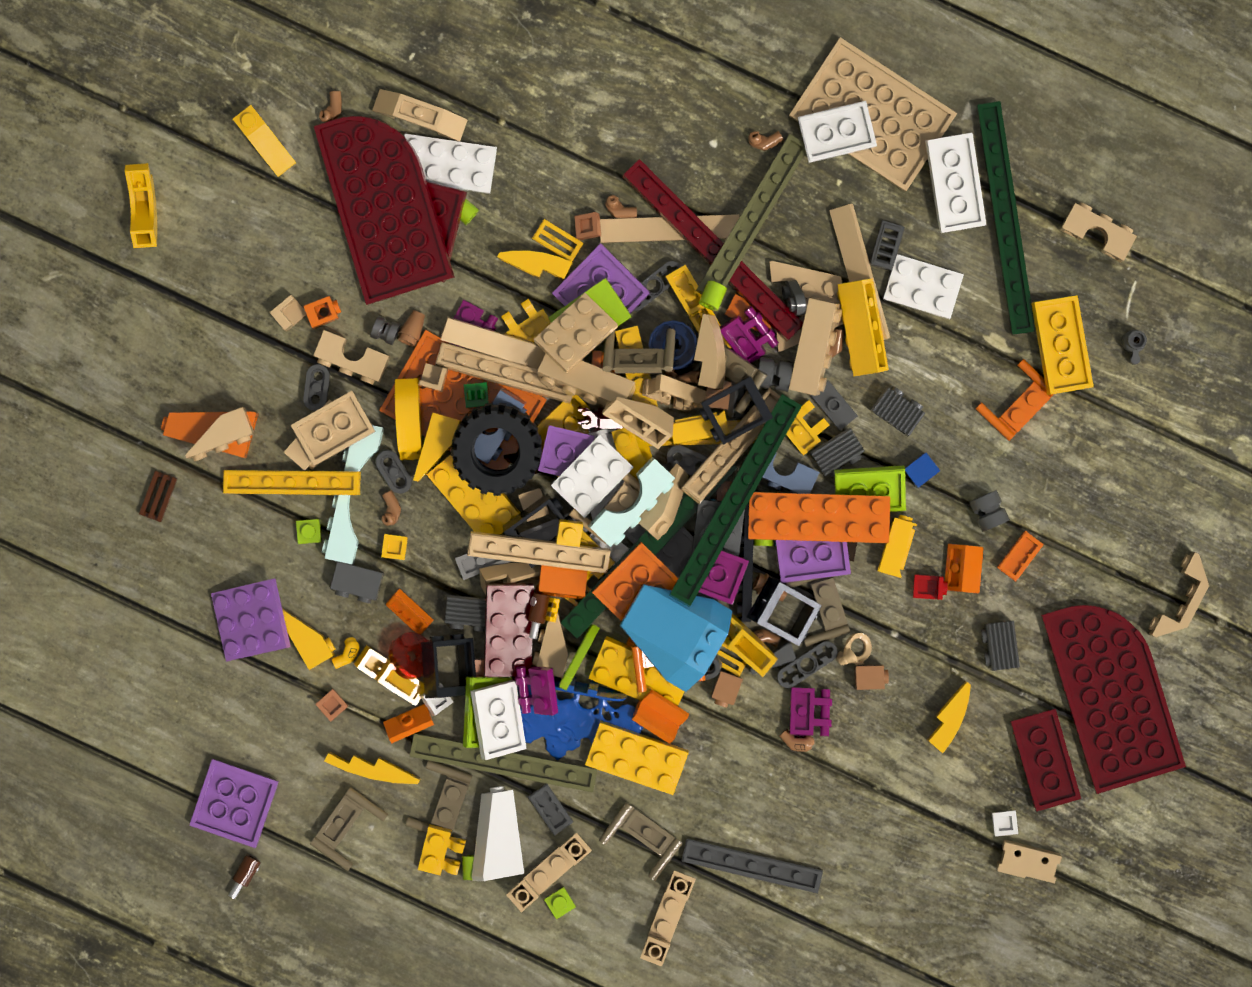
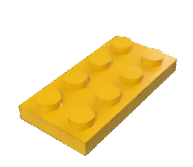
[1031,295,1094,395]
[427,454,520,535]
[588,636,684,706]
[585,720,689,795]

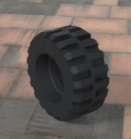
[451,402,542,496]

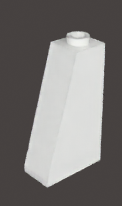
[472,786,524,881]

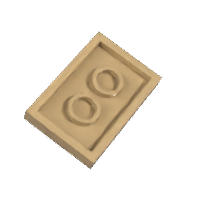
[534,293,618,373]
[291,391,376,466]

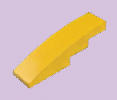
[665,264,733,349]
[324,752,421,784]

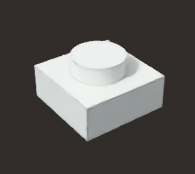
[420,683,453,716]
[992,810,1018,836]

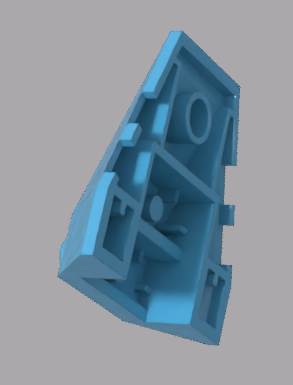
[620,584,732,692]

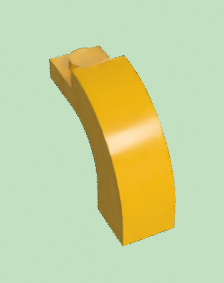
[125,163,157,248]
[395,378,423,460]

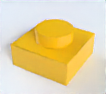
[556,519,583,547]
[381,534,408,560]

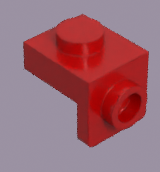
[912,575,948,600]

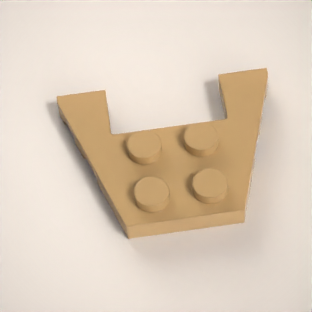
[769,261,843,352]

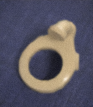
[836,633,872,665]

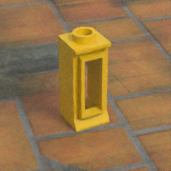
[668,411,729,445]
[877,515,917,578]

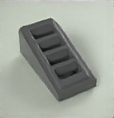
[870,220,905,271]
[750,641,796,674]

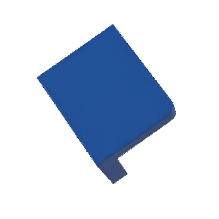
[905,453,940,488]

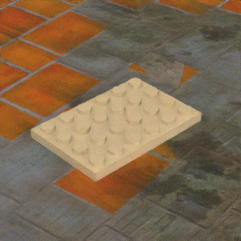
[789,37,957,192]

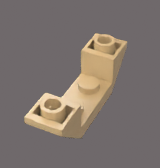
[372,89,468,142]
[1148,552,1209,637]
[506,833,592,913]
[640,870,696,967]

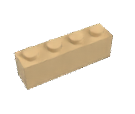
[789,298,842,396]
[537,354,635,408]

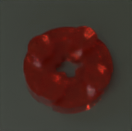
[388,632,430,680]

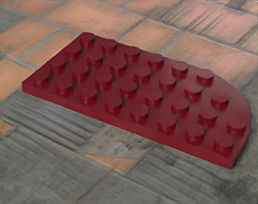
[313,116,455,305]
[1041,605,1186,794]

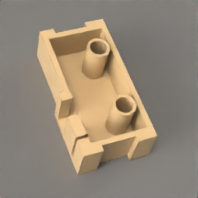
[642,374,707,412]
[996,839,1062,883]

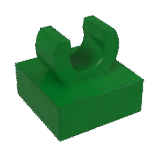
[464,382,489,408]

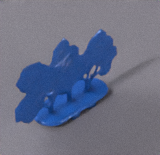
[517,676,643,761]

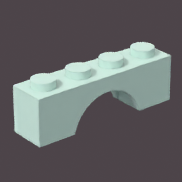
[588,457,675,547]

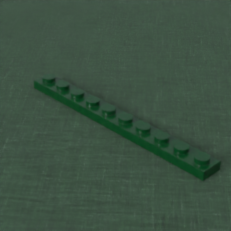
[977,101,1036,335]
[669,394,802,607]
[561,465,737,639]

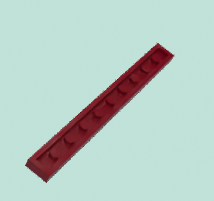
[622,159,803,341]

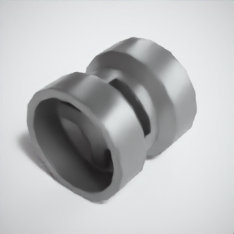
[370,316,401,345]

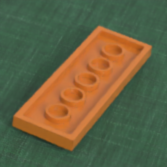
[748,492,890,543]

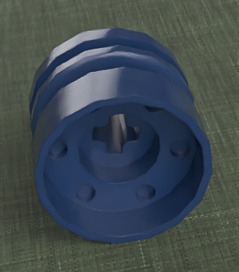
[648,320,699,370]

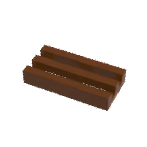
[139,471,178,522]

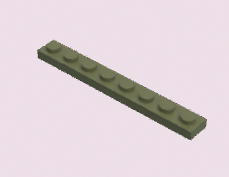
[696,134,806,294]
[410,733,597,793]

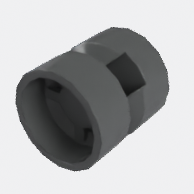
[758,357,793,392]
[969,490,1010,532]

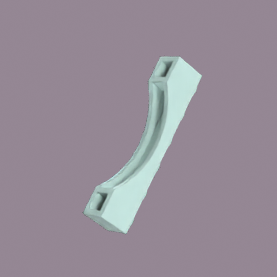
[322,425,384,564]

